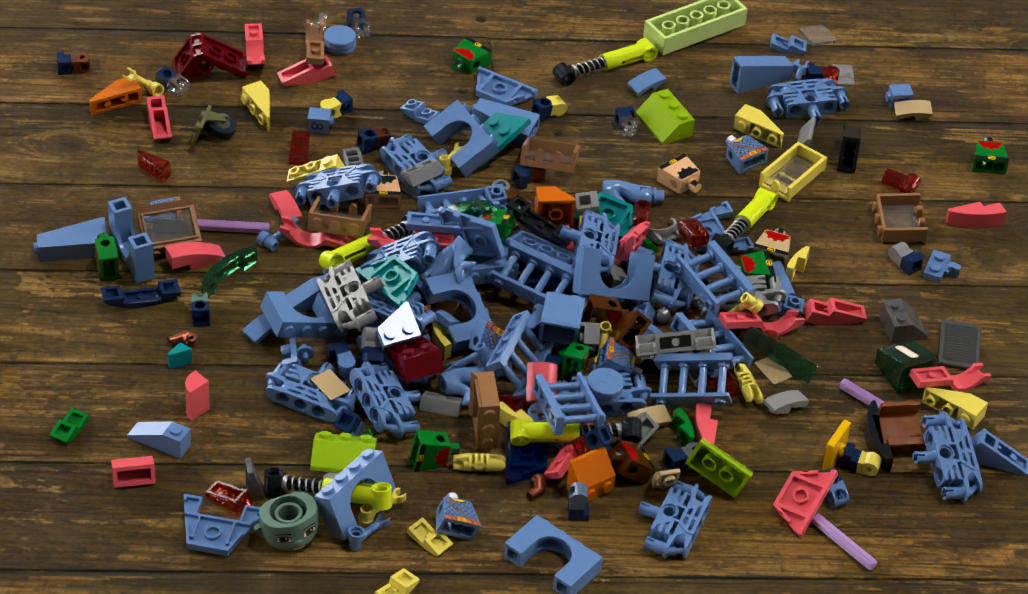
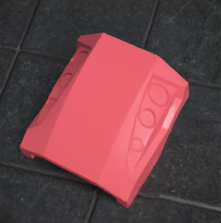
[614,221,650,265]

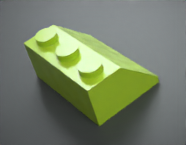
[636,89,695,145]
[310,431,377,473]
[685,437,753,498]

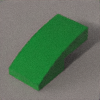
[49,407,90,444]
[672,407,695,447]

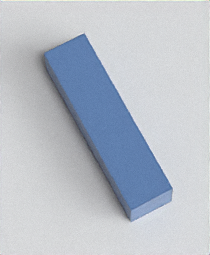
[772,261,795,299]

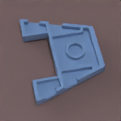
[682,201,754,253]
[437,207,505,264]
[184,494,260,556]

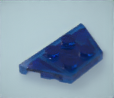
[506,422,548,485]

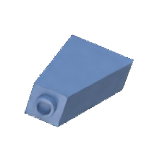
[729,56,794,94]
[471,98,540,147]
[33,217,106,262]

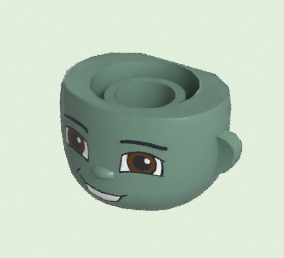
[254,492,321,551]

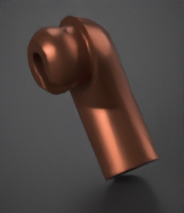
[167,331,197,346]
[526,473,546,501]

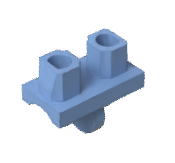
[281,337,314,368]

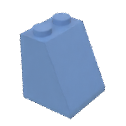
[538,291,585,346]

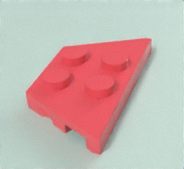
[773,469,838,538]

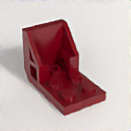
[172,33,248,84]

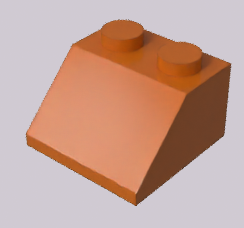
[534,186,576,228]
[566,446,616,501]

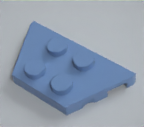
[475,66,538,106]

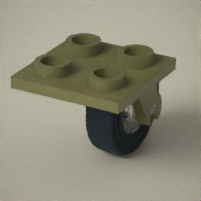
[188,105,237,152]

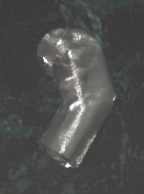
[310,12,328,30]

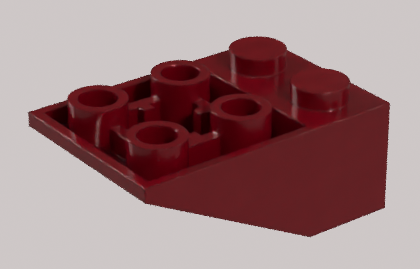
[383,335,444,382]

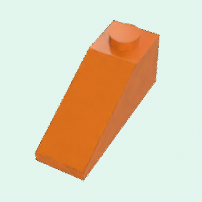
[89,78,142,116]

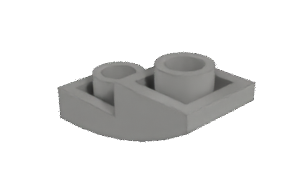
[763,390,809,415]

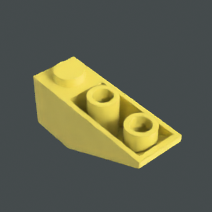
[241,81,270,131]
[733,104,784,148]
[287,154,345,184]
[922,387,988,429]

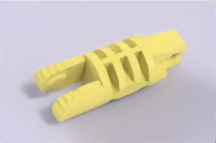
[734,363,764,404]
[453,453,506,472]

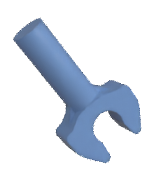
[793,59,809,81]

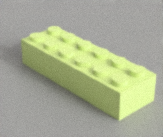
[643,0,747,55]

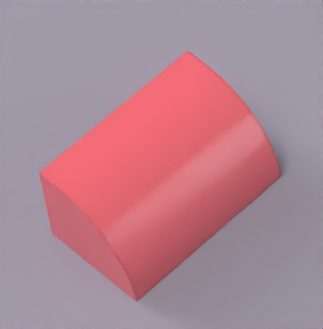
[526,362,557,404]
[185,370,210,421]
[111,456,156,488]

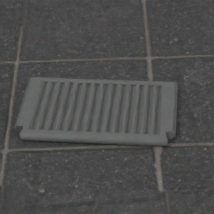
[938,319,981,369]

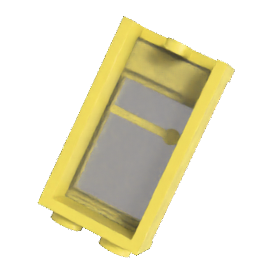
[759,142,827,202]

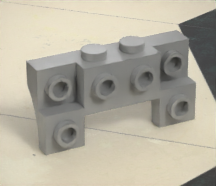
[635,328,716,360]

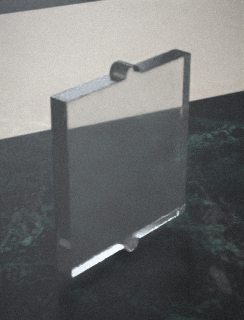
[798,25,837,46]

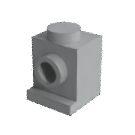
[575,191,601,217]
[579,322,600,354]

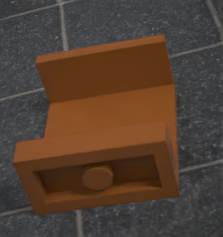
[879,400,926,454]

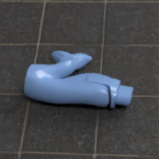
[602,180,664,217]
[416,235,476,289]
[438,364,505,406]

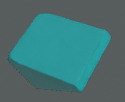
[168,343,192,369]

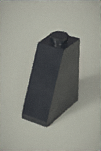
[837,125,861,173]

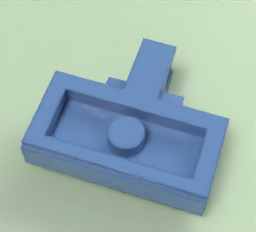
[922,249,961,283]

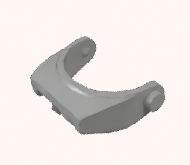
[646,218,680,245]

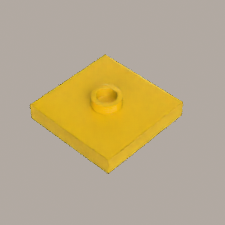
[822,420,851,471]

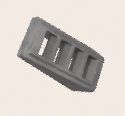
[342,147,364,167]
[245,458,265,502]

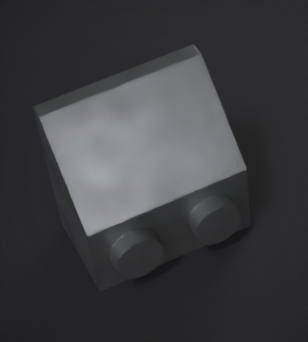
[879,298,928,343]

